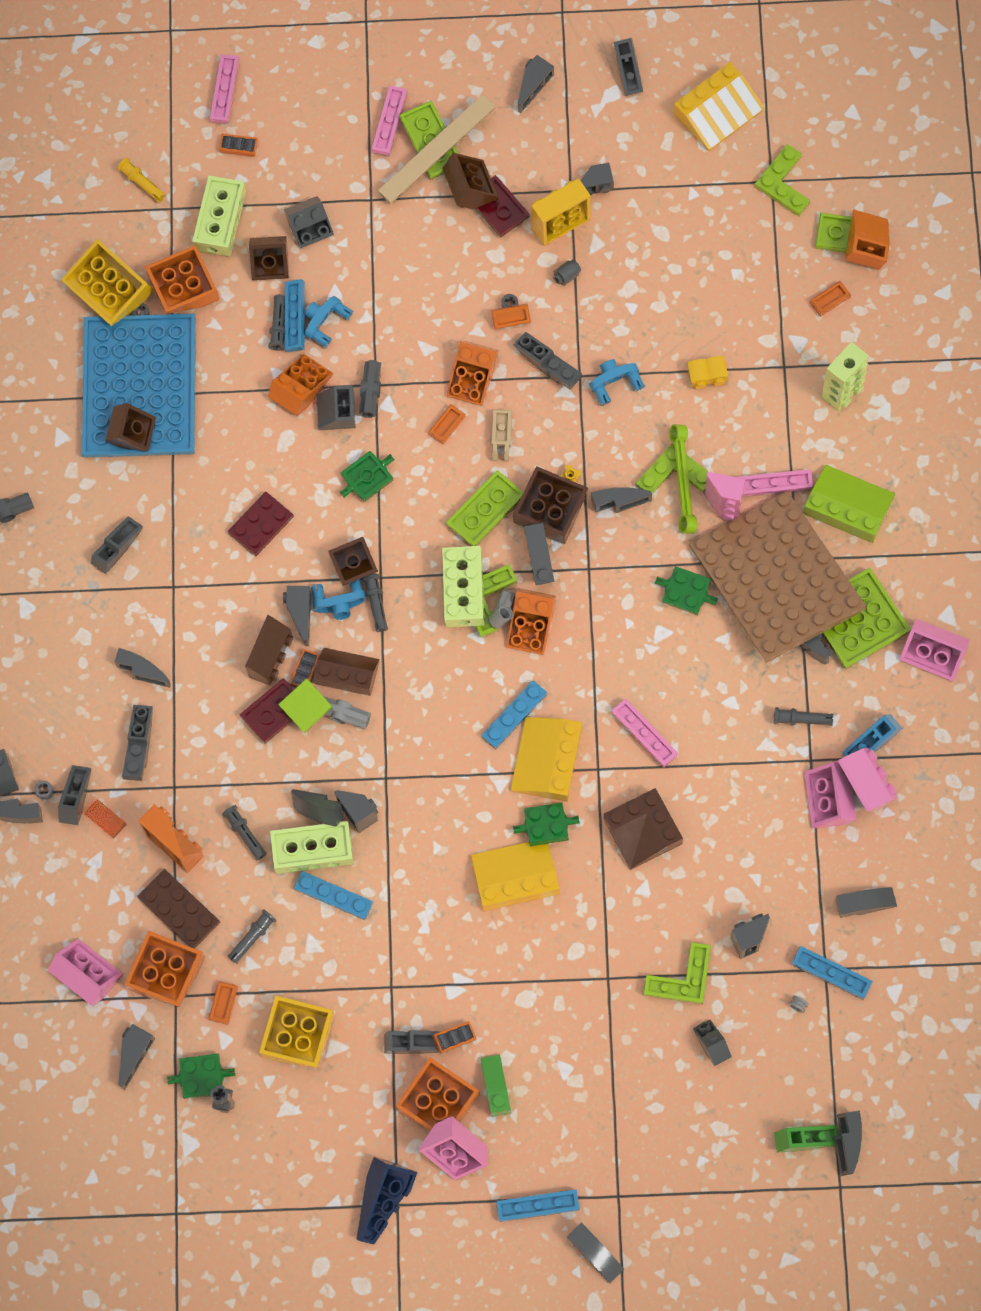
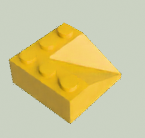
[531,178,591,246]
[259,995,335,1068]

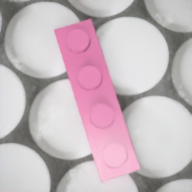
[210,54,240,124]
[372,86,407,156]
[736,469,813,497]
[611,698,678,768]

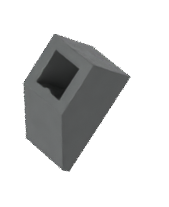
[581,162,614,195]
[693,1020,732,1066]

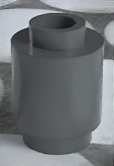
[553,259,581,286]

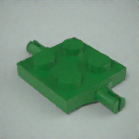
[340,451,395,502]
[655,566,718,615]
[513,802,580,846]
[167,1053,236,1099]

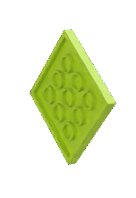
[822,568,911,670]

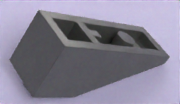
[613,38,644,96]
[518,55,554,113]
[524,522,555,585]
[283,586,311,646]
[58,765,91,825]
[118,1024,155,1090]

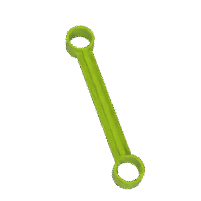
[669,424,698,534]

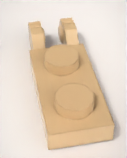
[492,410,512,461]

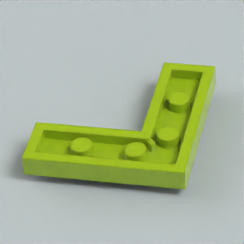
[755,144,810,216]
[636,443,708,494]
[460,564,518,638]
[644,942,711,1004]

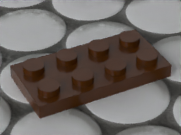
[137,869,221,949]

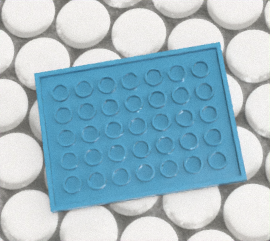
[82,314,196,458]

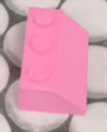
[705,472,745,521]
[899,619,970,681]
[838,748,898,812]
[804,762,857,828]
[48,938,123,1006]
[419,1116,488,1180]

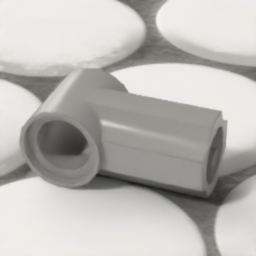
[489,590,516,628]

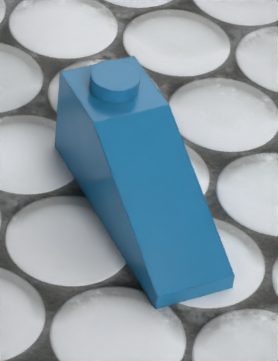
[842,714,903,757]

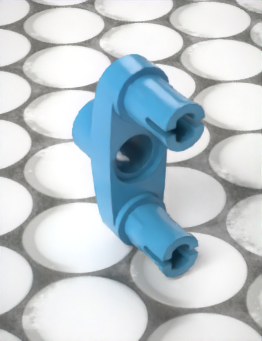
[305,296,354,348]
[589,359,645,406]
[311,579,366,620]

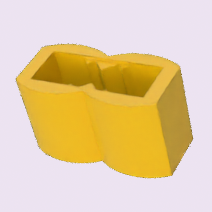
[687,356,728,389]

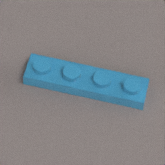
[285,279,305,353]
[481,680,547,749]
[294,871,373,920]
[792,946,872,1000]
[497,1189,580,1222]

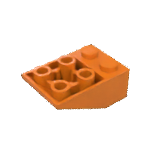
[845,209,890,270]
[446,341,499,406]
[268,354,333,416]
[506,588,557,655]

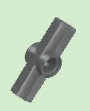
[359,360,381,418]
[0,492,34,523]
[210,1085,235,1113]

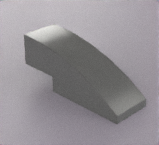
[591,487,652,513]
[91,516,143,574]
[115,648,171,688]
[291,789,343,827]
[0,798,43,824]
[835,887,897,918]
[384,1030,448,1054]
[834,1110,862,1176]
[567,1222,624,1283]

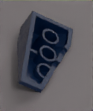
[356,1157,418,1245]

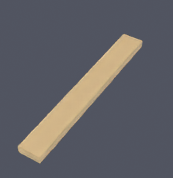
[378,94,495,205]

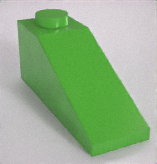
[481,1054,511,1117]
[774,1125,839,1153]

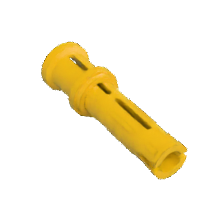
[117,158,166,203]

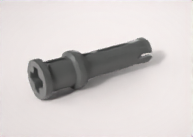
[268,294,285,351]
[362,573,388,632]
[774,707,833,726]
[222,805,266,861]
[228,909,277,964]

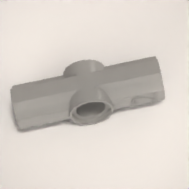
[325,697,371,729]

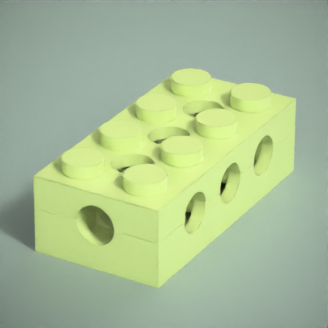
[192,176,246,257]
[822,342,869,411]
[442,546,485,628]
[270,821,354,874]

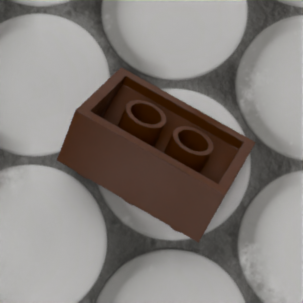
[442,153,498,209]
[245,615,293,685]
[313,648,380,696]

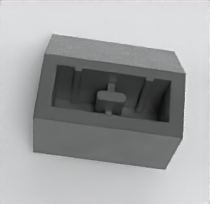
[284,196,334,249]
[317,385,356,430]
[731,913,770,959]

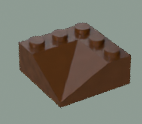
[513,466,588,544]
[603,788,683,870]

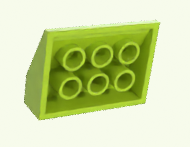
[803,465,895,543]

